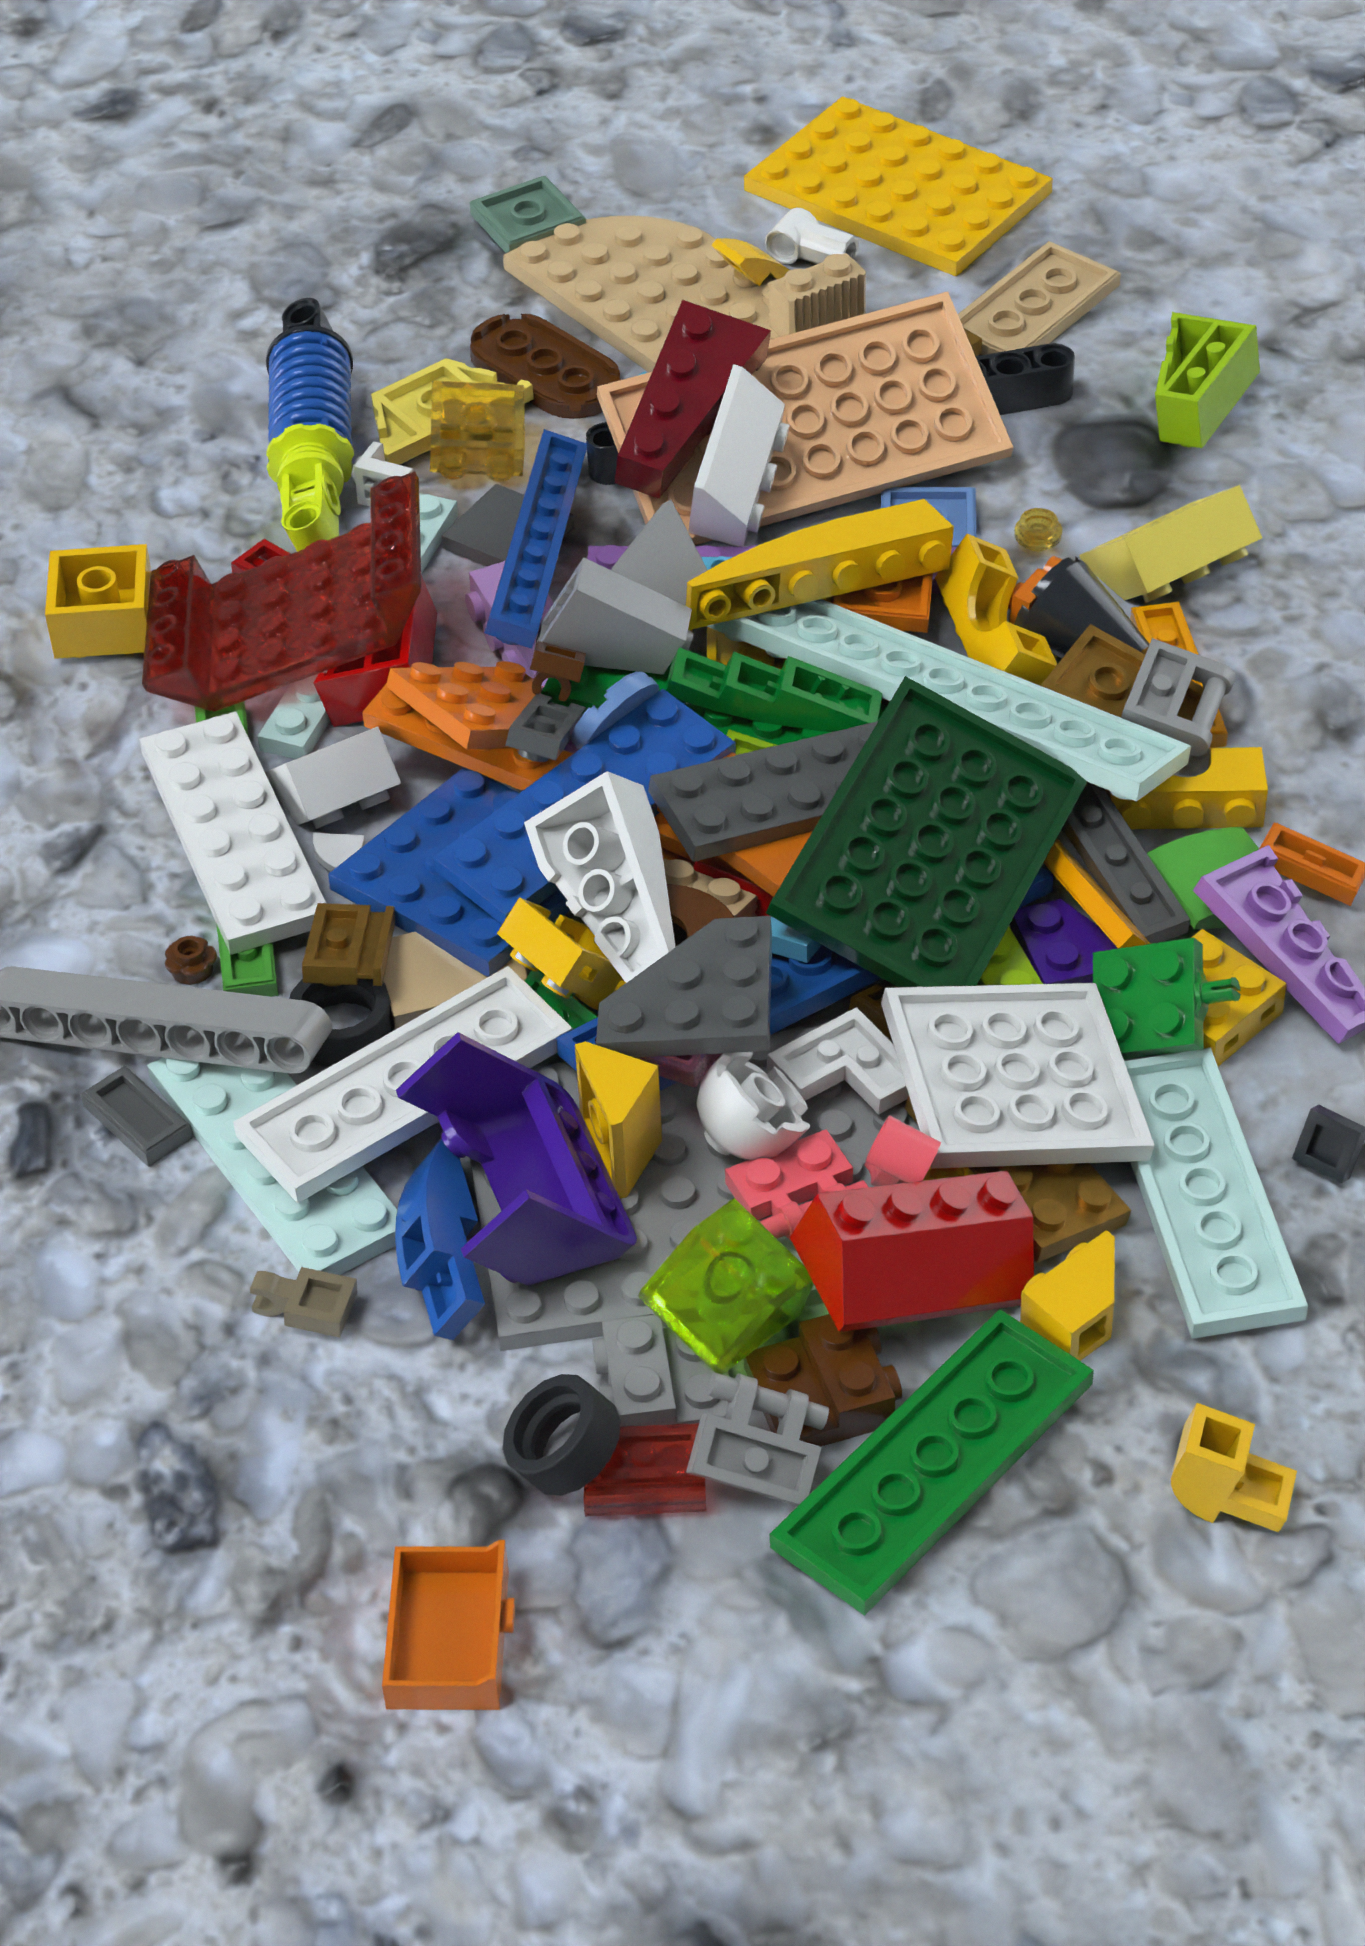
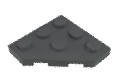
[596,916,772,1057]

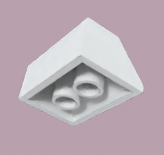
[688,364,790,547]

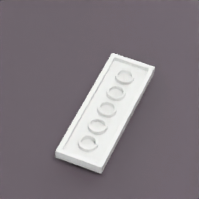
[140,711,326,955]
[233,966,573,1203]

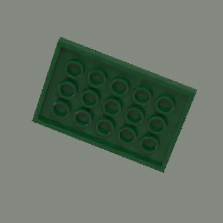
[766,676,1087,988]

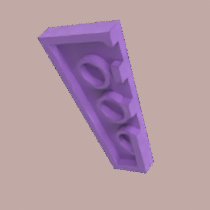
[1193,845,1365,1044]

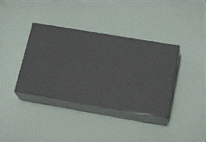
[81,1066,193,1167]

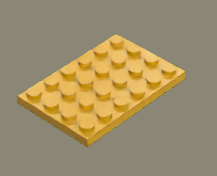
[744,96,1053,277]

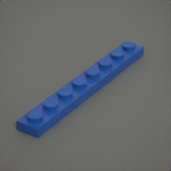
[484,429,587,649]

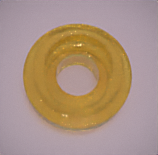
[1014,508,1062,552]

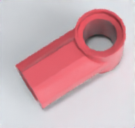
[864,1115,941,1187]

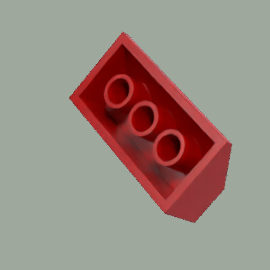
[789,1171,1034,1332]

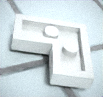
[767,1007,909,1115]

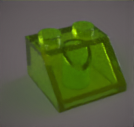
[638,1198,814,1375]

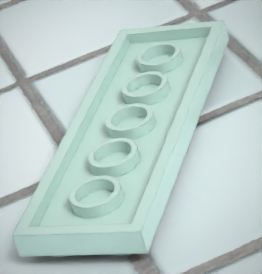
[1124,1048,1308,1339]
[147,1057,397,1275]

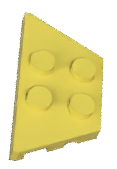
[371,358,534,465]

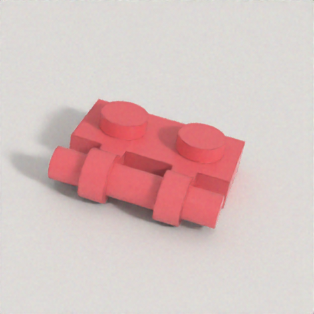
[725,1129,868,1243]

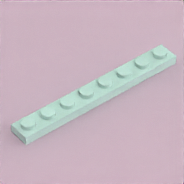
[258,492,458,759]

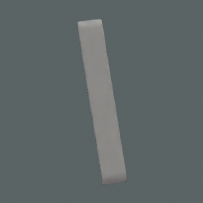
[0,966,332,1074]

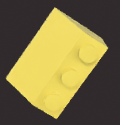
[1079,485,1262,603]

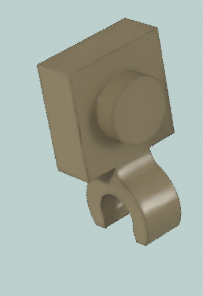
[250,1267,358,1338]

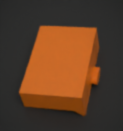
[382,1540,515,1710]

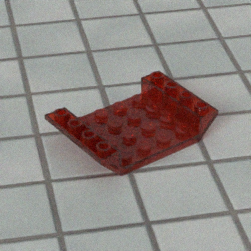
[142,471,421,712]

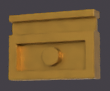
[302,903,395,986]

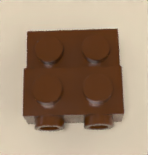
[743,1314,902,1447]

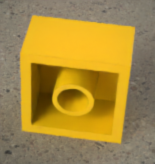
[45,544,155,659]

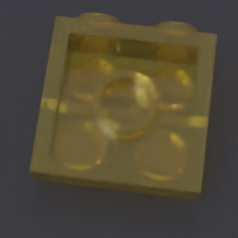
[430,381,525,482]

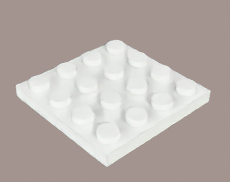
[881,983,1155,1169]

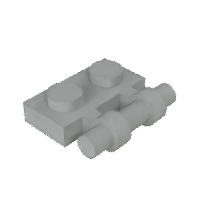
[686,1372,829,1506]

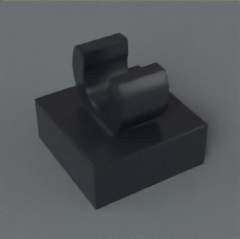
[1292,1105,1365,1183]

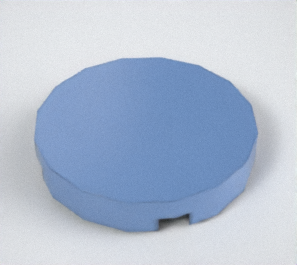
[571,671,659,750]

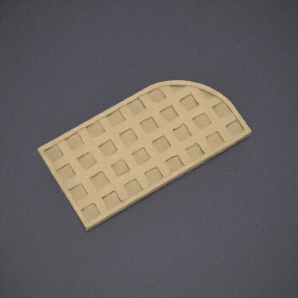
[503,216,780,372]

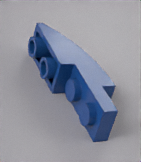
[395,1138,485,1340]

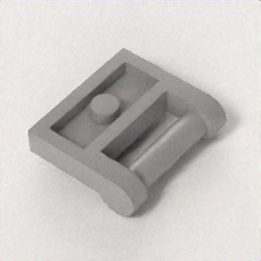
[1121,638,1236,756]

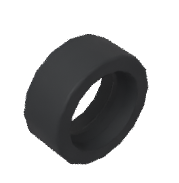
[289,979,393,1067]
[502,1374,621,1496]

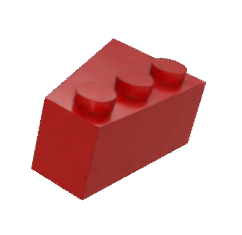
[313,569,438,727]

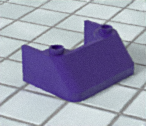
[396,1032,637,1285]

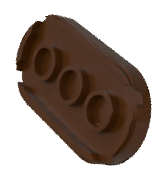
[470,314,621,419]

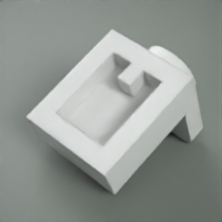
[351,441,415,514]

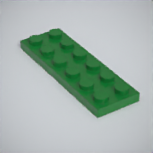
[769,1309,1094,1616]

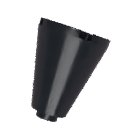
[1014,556,1150,658]

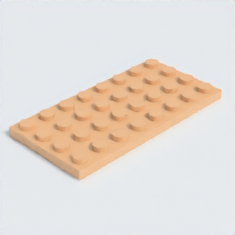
[597,291,1014,545]

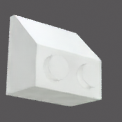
[265,726,401,829]

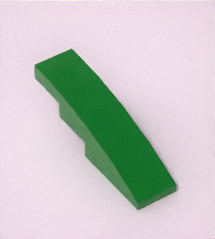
[665,647,882,731]

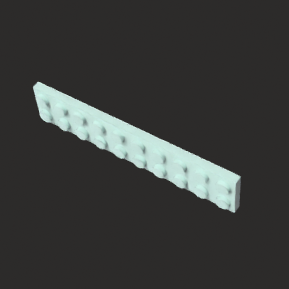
[707,599,1191,802]

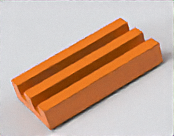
[1259,822,1365,906]

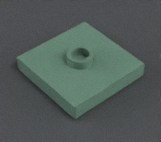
[469,176,586,253]

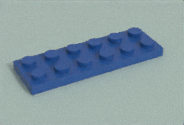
[433,689,736,924]

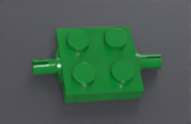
[1093,937,1241,1060]

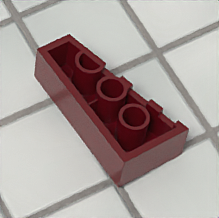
[615,300,771,499]

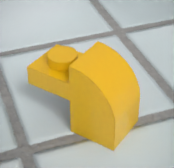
[1171,1403,1297,1533]

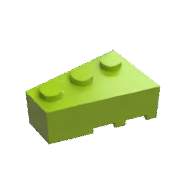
[1155,312,1260,448]

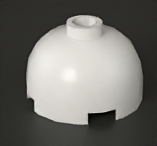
[696,1052,810,1160]

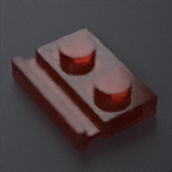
[583,1423,707,1517]

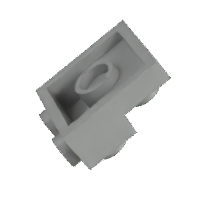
[592,1314,729,1444]

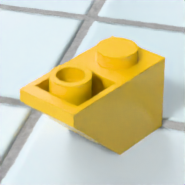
[1020,1230,1115,1361]

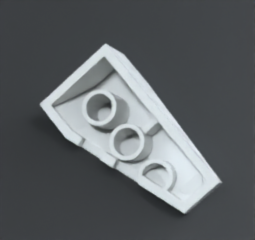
[524,771,675,983]

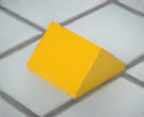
[575,1041,662,1199]

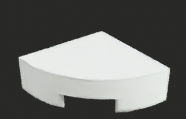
[313,833,366,872]

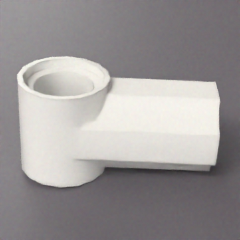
[764,208,859,264]

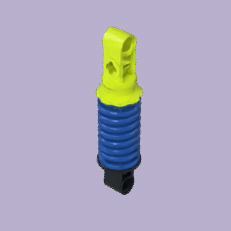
[266,298,354,564]

